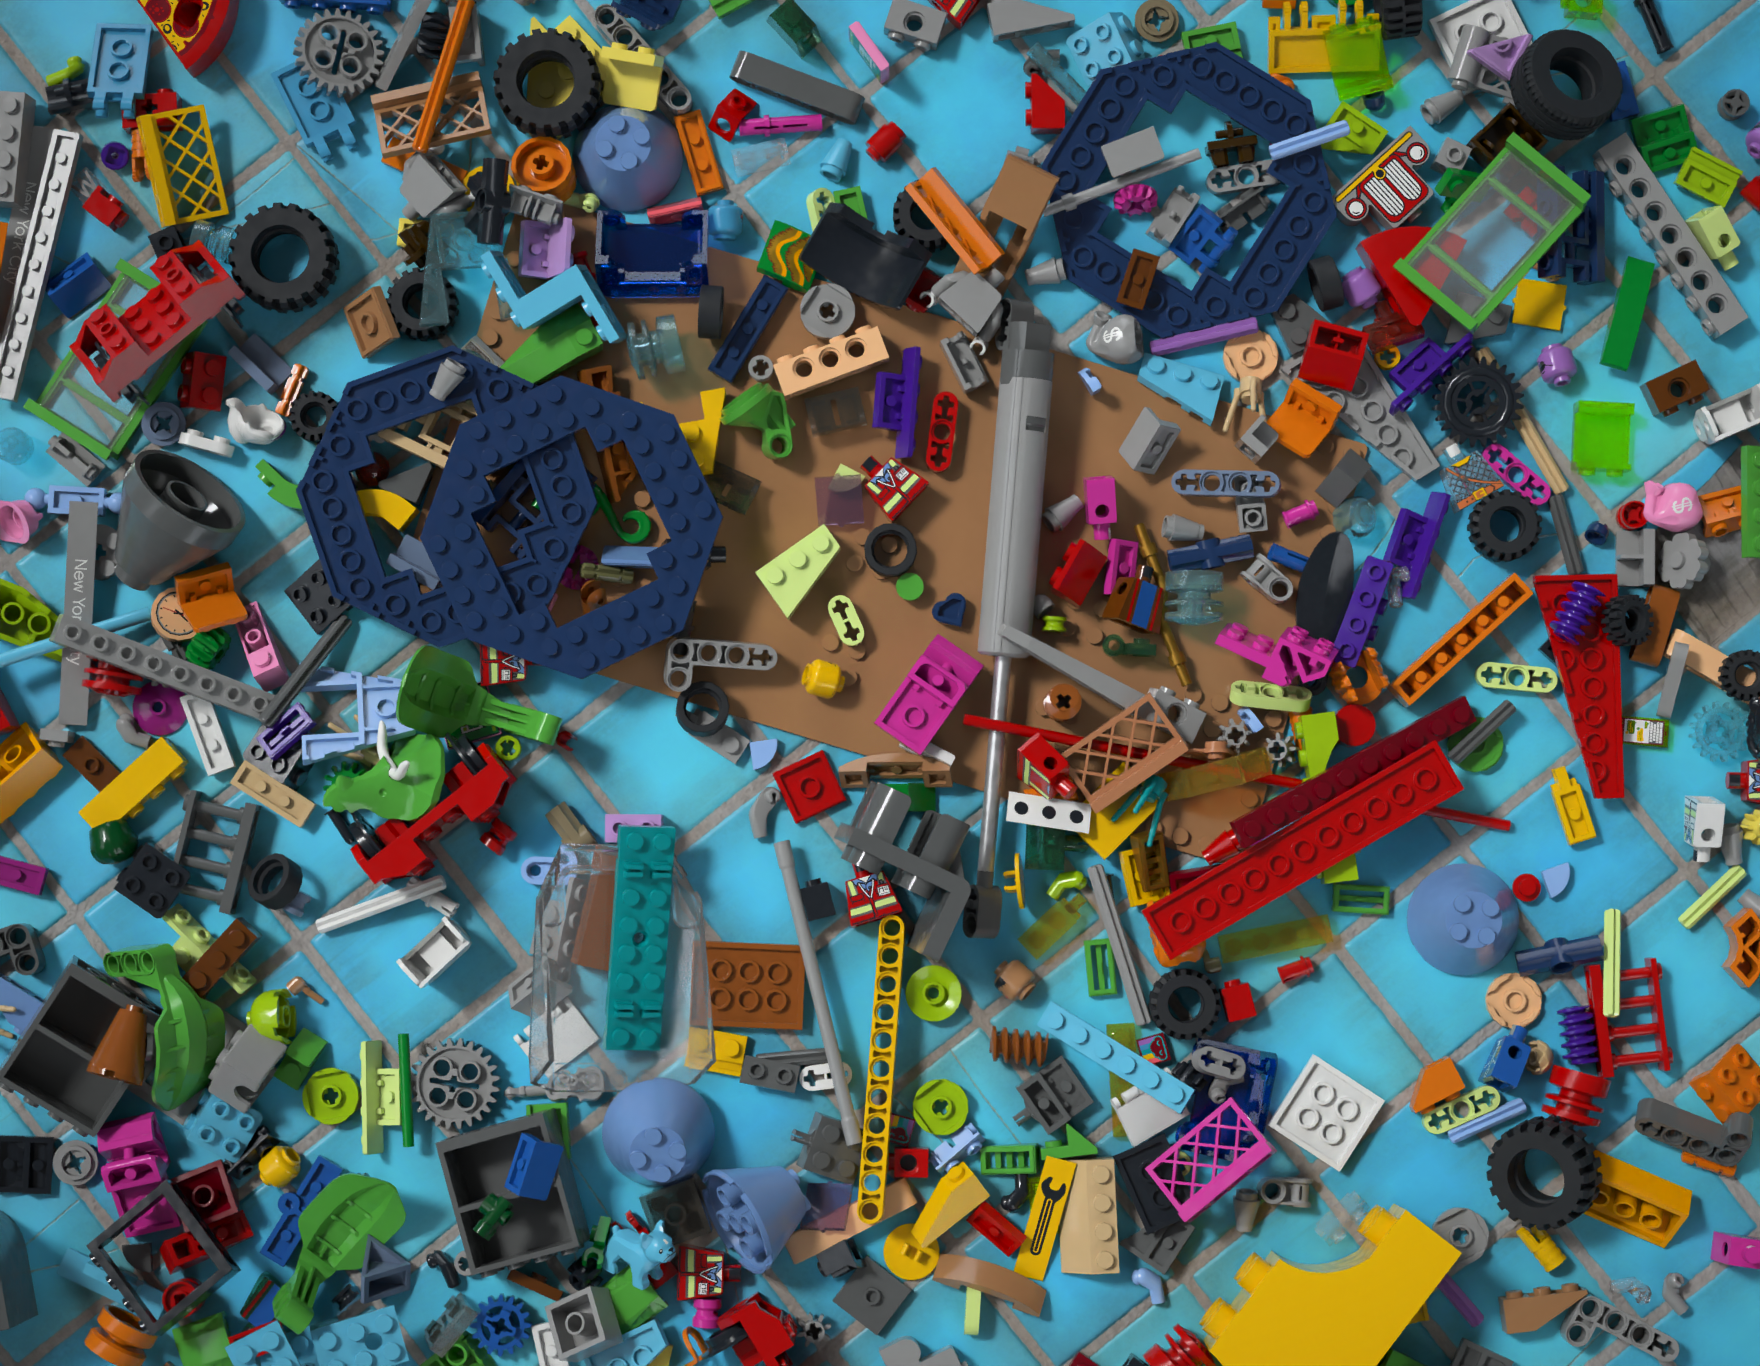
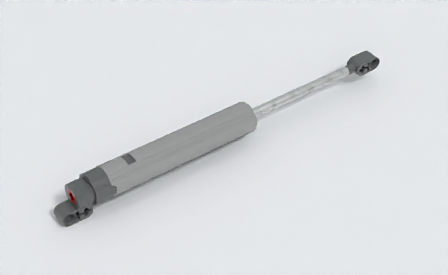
[963,298,1054,939]

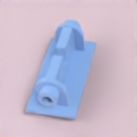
[928,1122,986,1176]

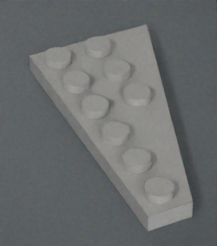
[1280,325,1440,482]

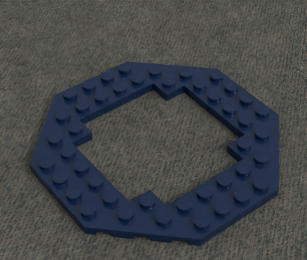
[1042,42,1337,338]
[296,345,598,648]
[420,376,724,679]

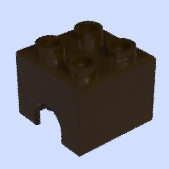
[1466,102,1549,185]

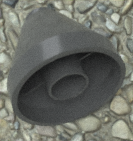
[114,450,246,591]

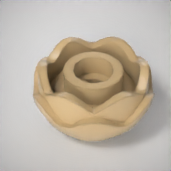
[1525,1040,1554,1075]

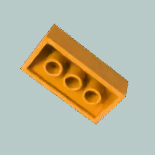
[0,721,63,824]
[1583,1150,1692,1248]

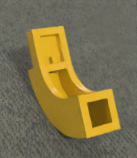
[357,489,420,533]

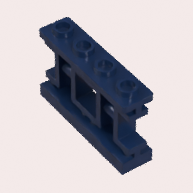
[1537,164,1605,286]
[473,459,598,560]

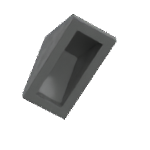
[1315,448,1372,509]
[378,462,435,506]

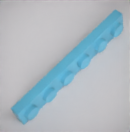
[1037,1001,1196,1114]

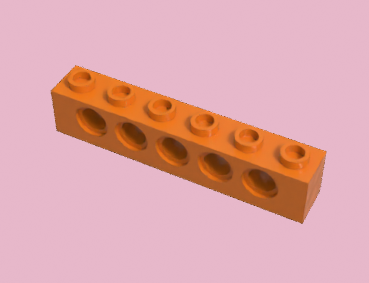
[1387,573,1534,707]

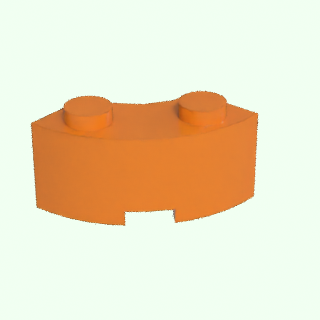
[1721,908,1760,988]

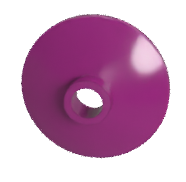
[133,682,187,736]

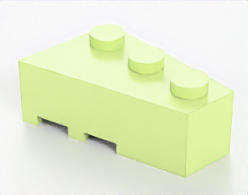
[755,524,841,620]

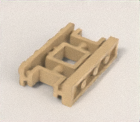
[377,400,477,469]

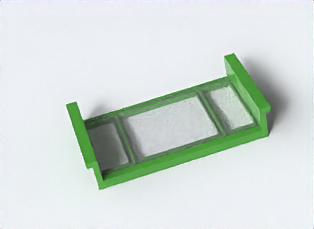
[1393,132,1591,334]
[23,258,208,461]

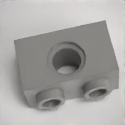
[884,0,947,51]

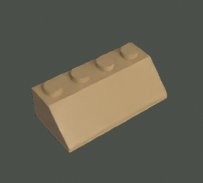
[1059,1157,1120,1275]

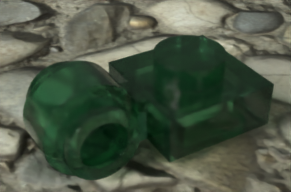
[1102,634,1157,658]

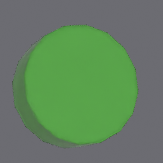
[896,573,924,601]

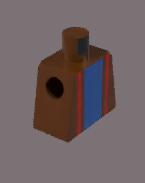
[1102,565,1165,634]

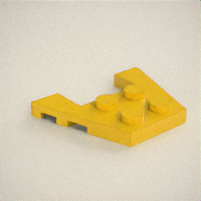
[639,387,726,475]

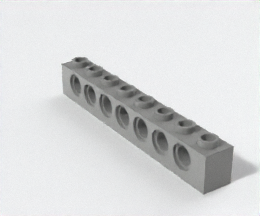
[1592,132,1748,339]
[49,614,276,721]

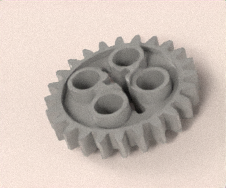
[293,8,384,98]
[411,1038,501,1129]

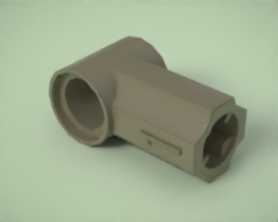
[545,801,598,861]

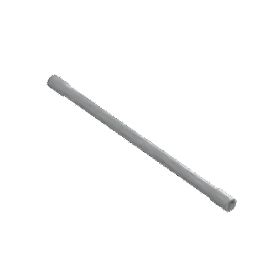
[773,840,863,1146]

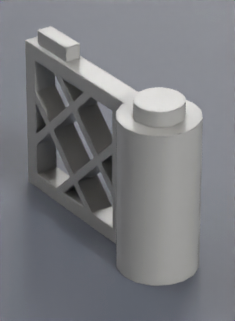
[1447,25,1529,108]

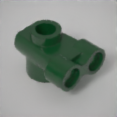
[473,1193,514,1241]

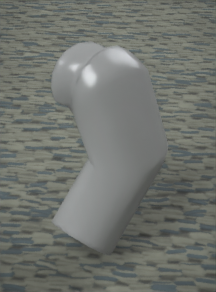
[1662,1273,1689,1316]

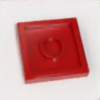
[772,750,846,824]

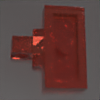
[1362,299,1425,355]

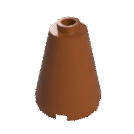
[86,1004,148,1086]

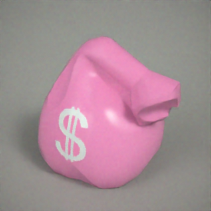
[1643,480,1703,533]

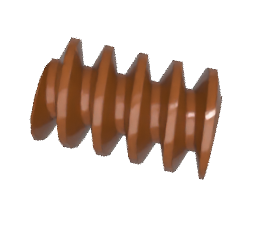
[1043,684,1082,722]
[989,1026,1049,1068]

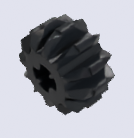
[416,12,450,60]

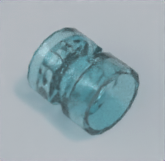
[189,219,237,264]

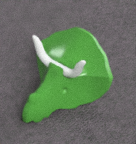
[323,720,445,822]

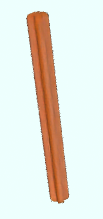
[412,0,475,153]

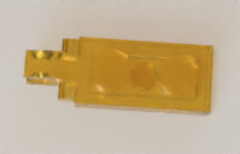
[1017,893,1087,960]

